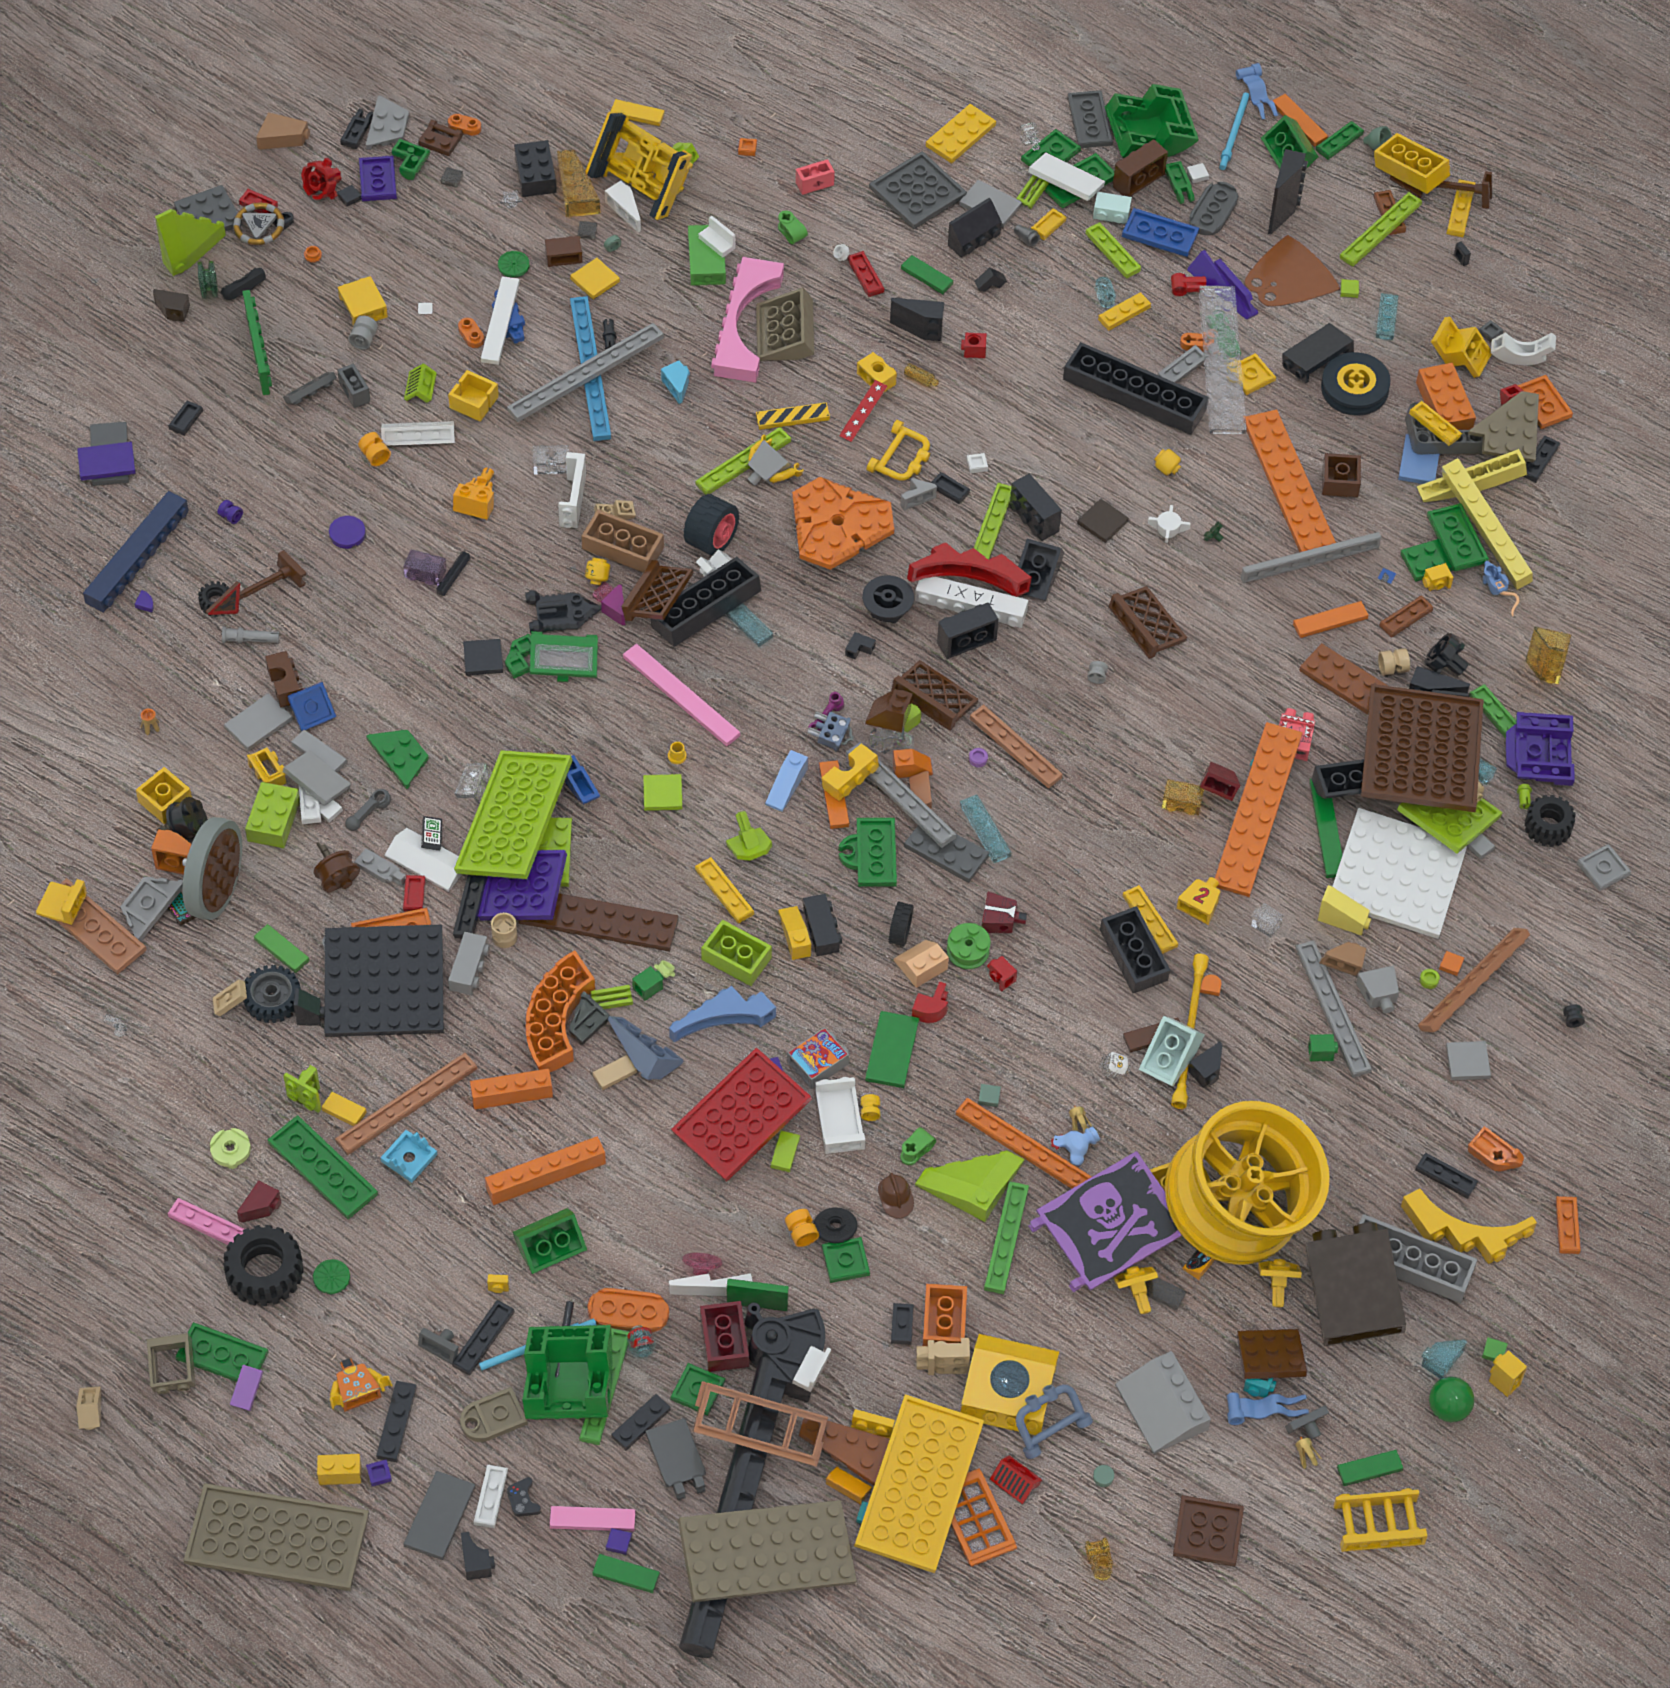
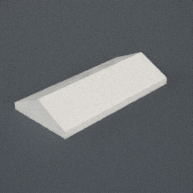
[385,828,462,892]

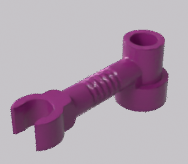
[808,692,844,731]

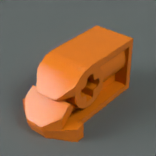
[1468,1126,1524,1171]

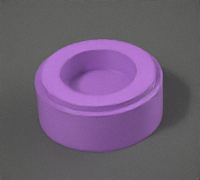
[969,748,988,767]

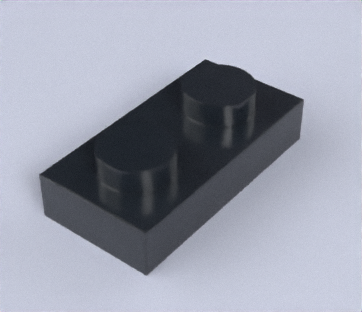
[891,1303,914,1345]

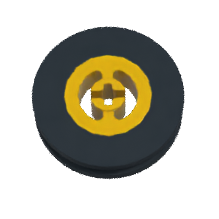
[1321,352,1391,416]

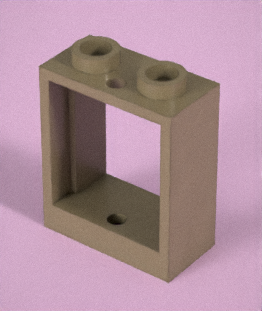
[147,1333,196,1394]

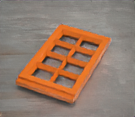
[951,1468,1017,1567]

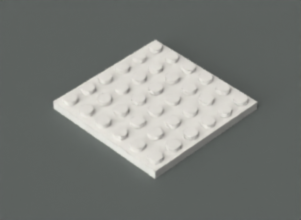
[1332,808,1467,939]

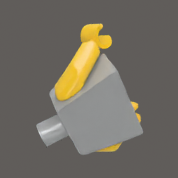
[748,434,804,486]

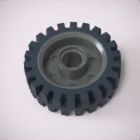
[243,965,301,1023]

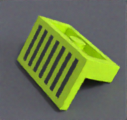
[404,363,437,403]

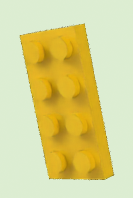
[925,104,996,164]

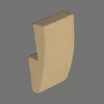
[594,500,636,520]

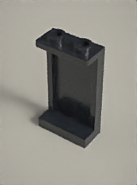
[1282,323,1354,383]

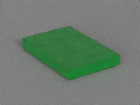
[1021,129,1081,167]
[727,1279,789,1311]

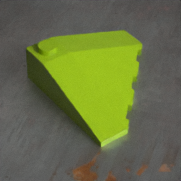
[155,209,226,276]
[915,1150,1025,1222]

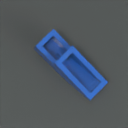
[564,755,600,804]

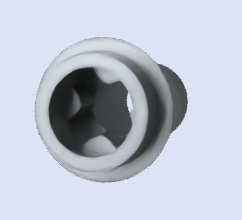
[1014,225,1040,247]

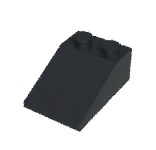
[890,298,944,341]
[1018,539,1065,601]

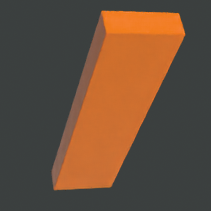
[1272,94,1328,147]
[1293,601,1369,638]
[819,760,849,829]

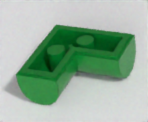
[392,139,430,180]

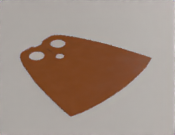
[1244,235,1340,306]

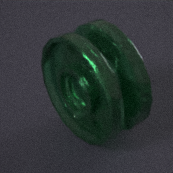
[197,260,218,299]

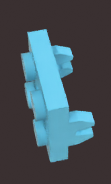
[380,1130,438,1183]

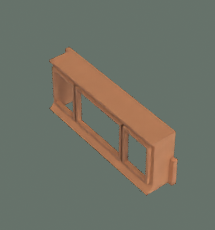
[692,1381,828,1467]

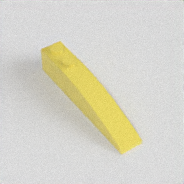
[1417,449,1527,502]

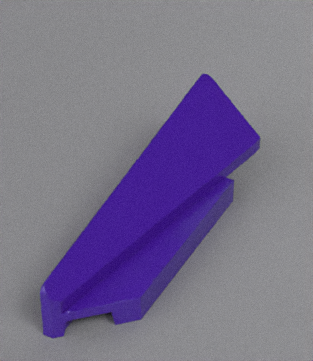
[1187,250,1258,319]

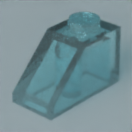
[1421,1339,1467,1379]

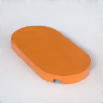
[588,1288,669,1333]

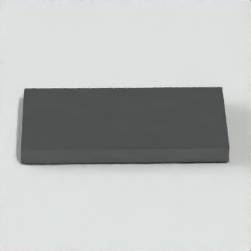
[1067,90,1113,148]
[90,422,129,486]
[403,1471,475,1560]

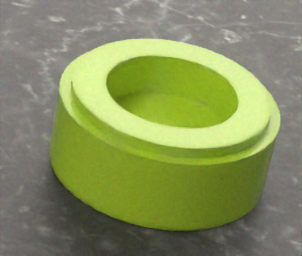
[1419,969,1440,989]

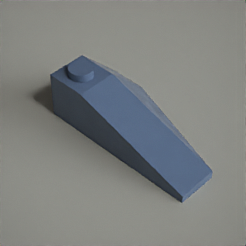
[608,1016,684,1080]

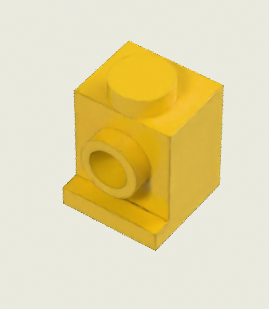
[1422,563,1453,591]

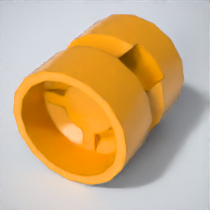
[358,432,391,466]
[785,1209,819,1247]

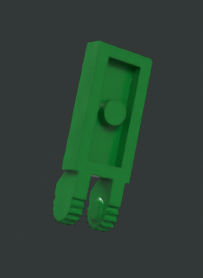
[1165,161,1195,204]

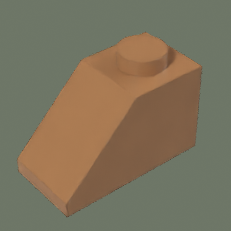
[1319,942,1366,976]

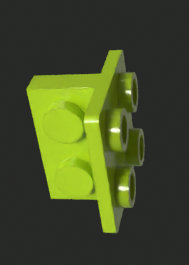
[283,1065,321,1113]

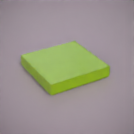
[643,774,682,811]

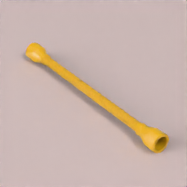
[1171,954,1209,1109]

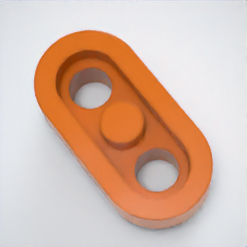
[448,114,481,136]
[458,318,484,348]

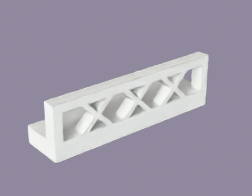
[381,421,455,446]

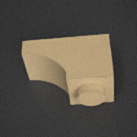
[76,1387,101,1430]

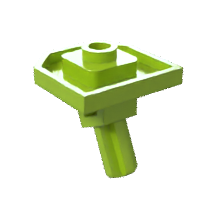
[725,811,772,861]

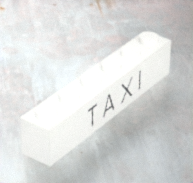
[915,577,1028,628]

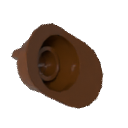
[878,1173,914,1219]

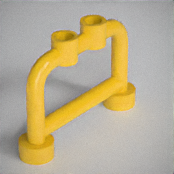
[866,419,930,481]

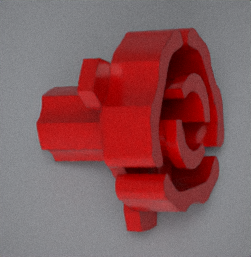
[301,158,342,200]

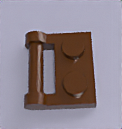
[418,119,463,156]

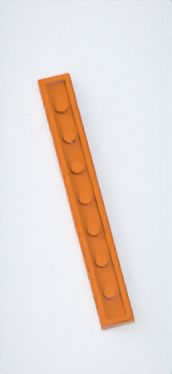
[955,1098,1092,1189]

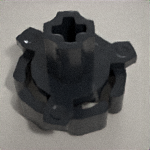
[1424,633,1468,676]

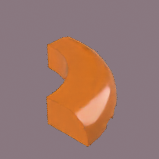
[526,950,595,1072]

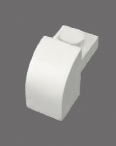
[696,549,732,577]

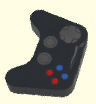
[507,1477,541,1517]

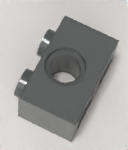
[337,363,370,408]

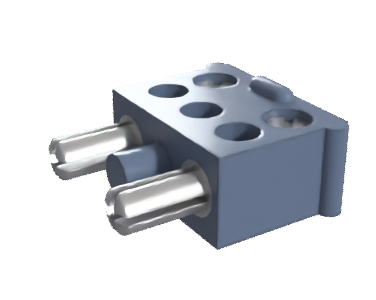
[807,712,854,752]

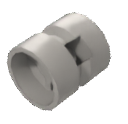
[348,316,378,350]

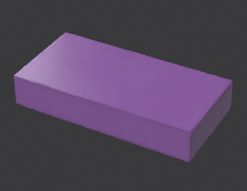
[230,1365,264,1411]

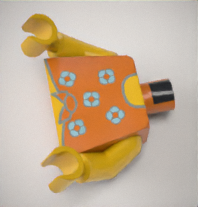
[330,1359,393,1412]

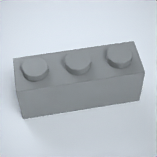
[448,932,490,995]

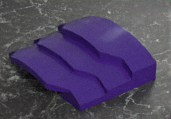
[1505,712,1575,786]

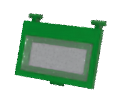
[530,631,598,682]

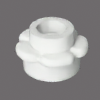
[833,244,849,261]

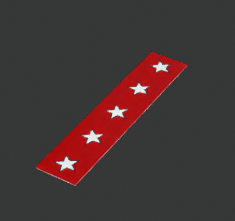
[839,380,887,442]

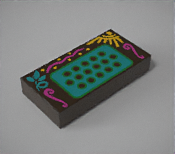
[168,892,197,926]

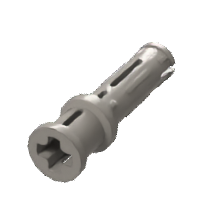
[222,626,279,644]

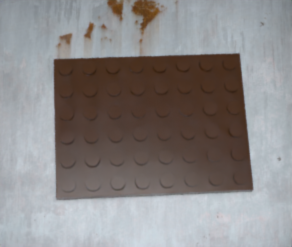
[1361,684,1484,812]

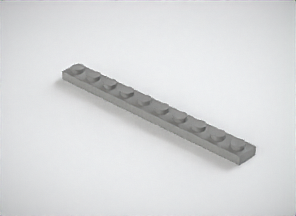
[507,323,664,422]

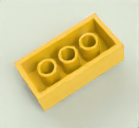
[1374,133,1450,194]

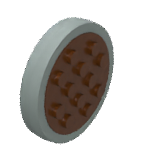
[183,817,242,920]

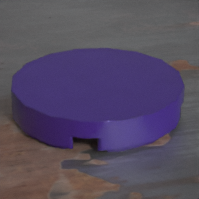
[329,516,366,549]

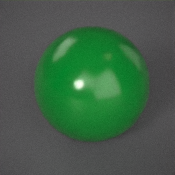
[1429,1377,1475,1422]

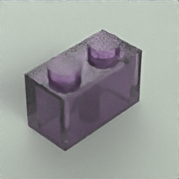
[403,549,447,586]

